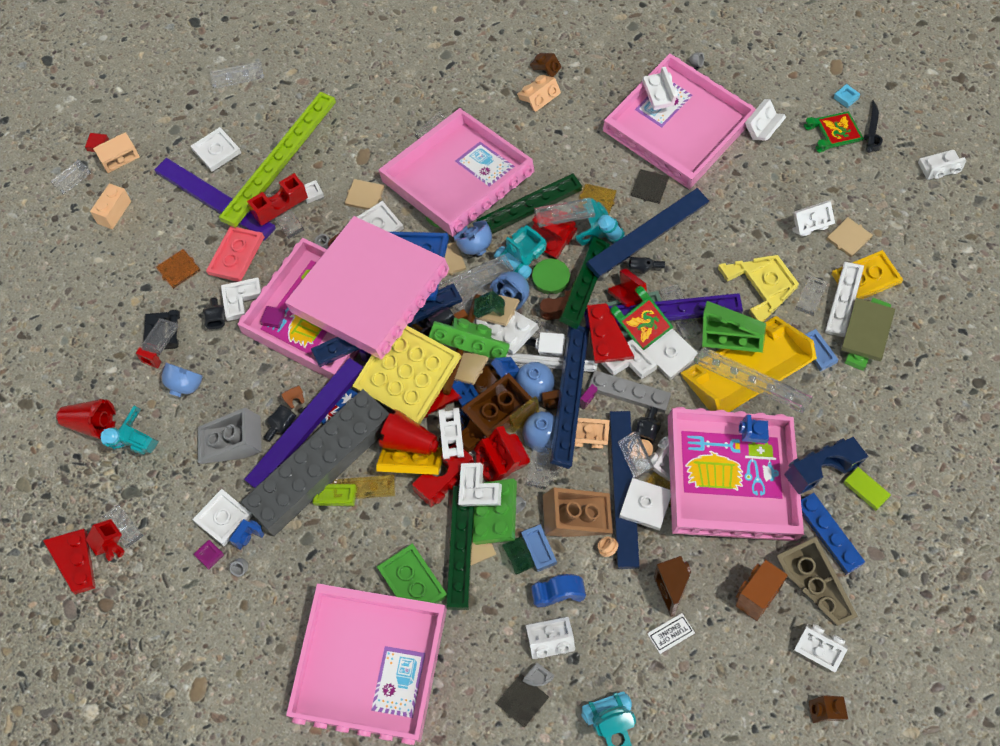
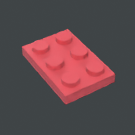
[206,226,264,282]

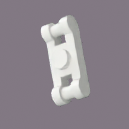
[439,407,464,459]

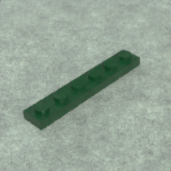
[476,173,583,234]
[559,236,611,329]
[447,486,474,610]

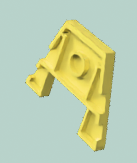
[718,255,799,322]

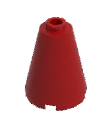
[56,399,116,439]
[379,409,439,455]

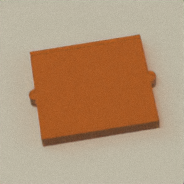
[156,249,201,289]

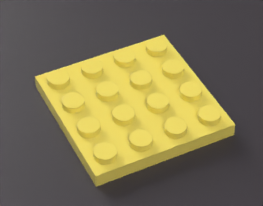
[353,326,462,424]

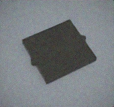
[631,169,669,204]
[496,674,549,728]

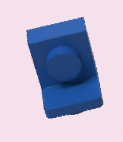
[491,357,519,379]
[739,414,769,443]
[229,519,264,550]

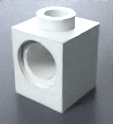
[536,332,566,358]

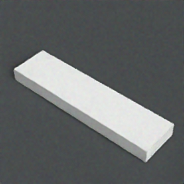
[825,262,864,337]

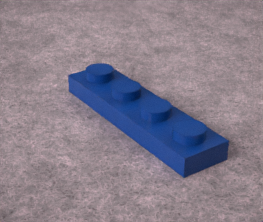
[801,493,865,575]

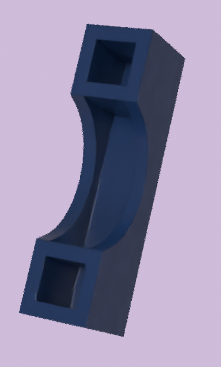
[784,437,869,495]

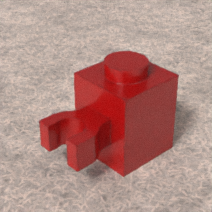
[86,519,125,561]

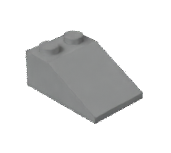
[198,408,262,464]

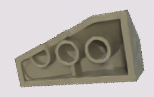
[777,535,858,626]

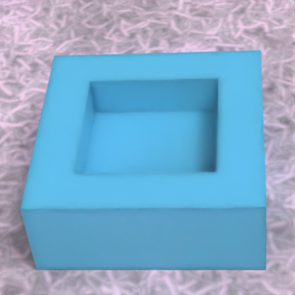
[834,84,860,108]

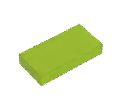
[844,467,891,511]
[313,484,357,506]

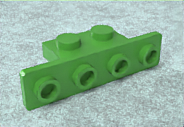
[429,318,510,359]

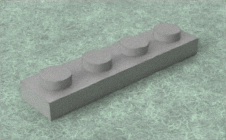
[588,370,671,414]

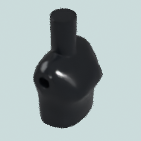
[629,257,665,274]
[203,297,225,330]
[264,404,297,441]
[634,407,661,444]

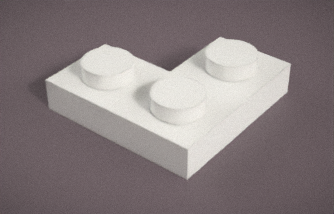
[221,278,261,321]
[601,339,657,379]
[458,463,502,506]

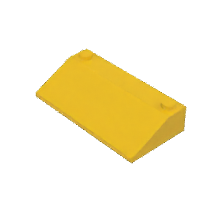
[681,316,817,412]

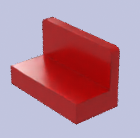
[608,269,647,307]

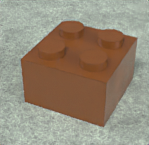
[735,559,788,621]

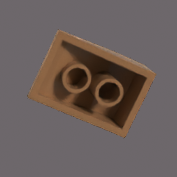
[543,487,613,537]

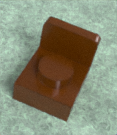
[542,390,560,409]

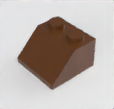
[654,556,691,617]

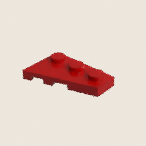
[587,303,635,363]
[43,528,96,594]

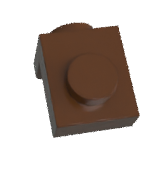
[530,53,561,77]
[473,366,501,394]
[462,420,485,453]
[809,696,848,723]

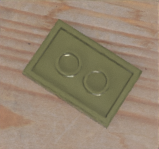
[841,298,895,362]

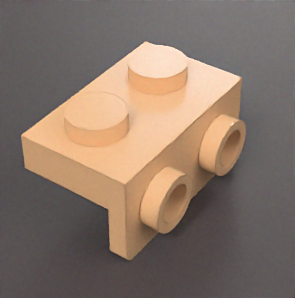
[517,75,561,112]
[575,418,610,448]

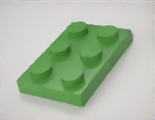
[473,478,517,545]
[377,543,447,604]

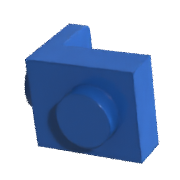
[452,381,478,407]

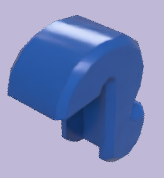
[531,574,586,607]

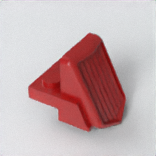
[532,210,577,259]
[474,426,530,482]

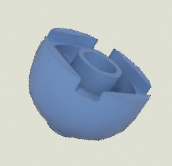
[454,221,492,256]
[490,271,530,310]
[515,362,554,402]
[161,363,203,397]
[522,411,556,453]

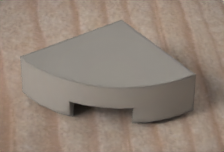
[523,663,555,686]

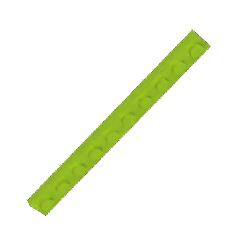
[219,92,336,228]

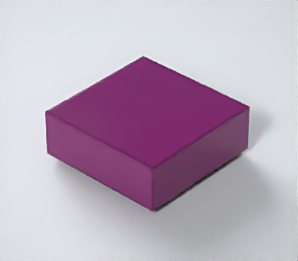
[260,306,286,329]
[579,384,598,409]
[193,540,224,570]

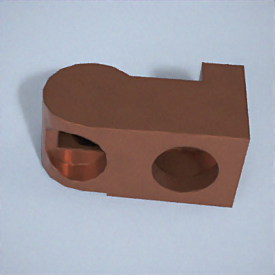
[540,290,571,320]

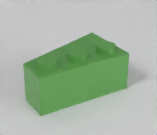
[702,301,766,353]

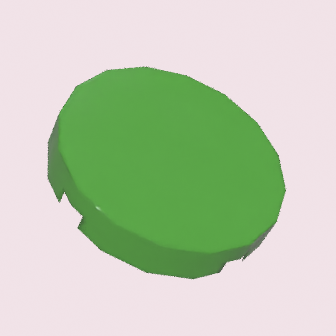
[532,259,570,294]

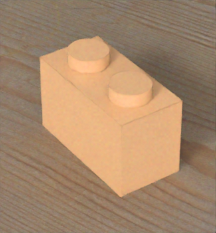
[93,132,140,173]
[90,183,131,230]

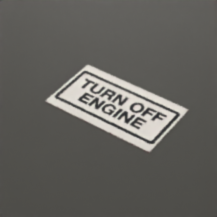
[647,613,695,654]

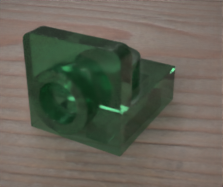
[473,290,505,318]
[502,536,535,575]

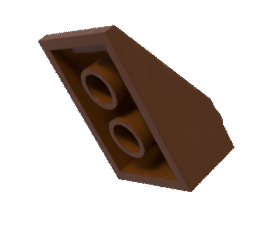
[461,373,535,438]

